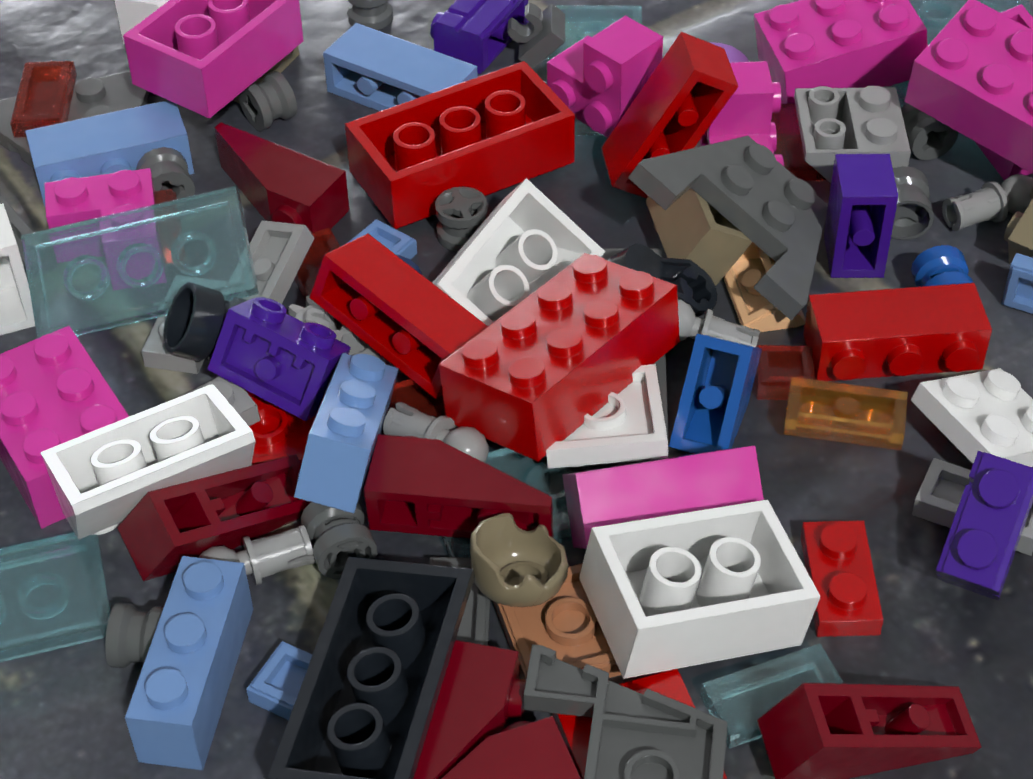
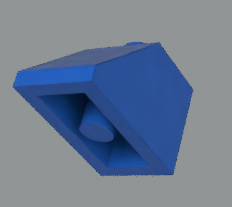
[669,333,762,454]

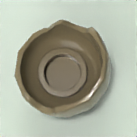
[470,513,568,607]

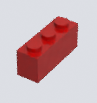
[601,32,739,198]
[309,233,488,399]
[803,283,992,382]

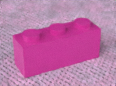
[562,446,764,549]

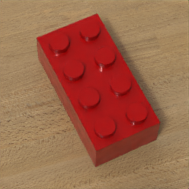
[345,61,575,229]
[439,253,680,462]

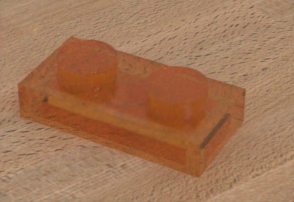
[784,377,908,450]

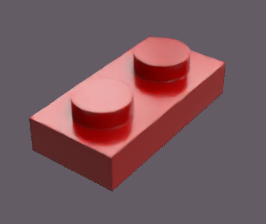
[800,520,884,637]

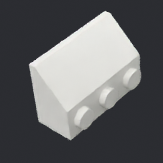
[432,178,605,326]
[40,384,256,540]

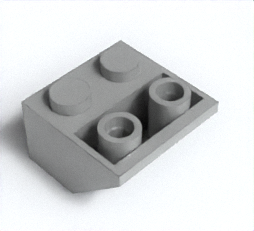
[794,86,911,183]

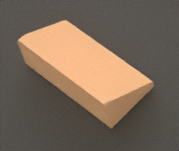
[723,242,805,332]

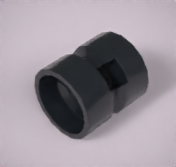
[163,282,247,362]

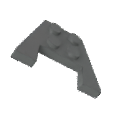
[628,136,828,321]
[524,644,728,779]

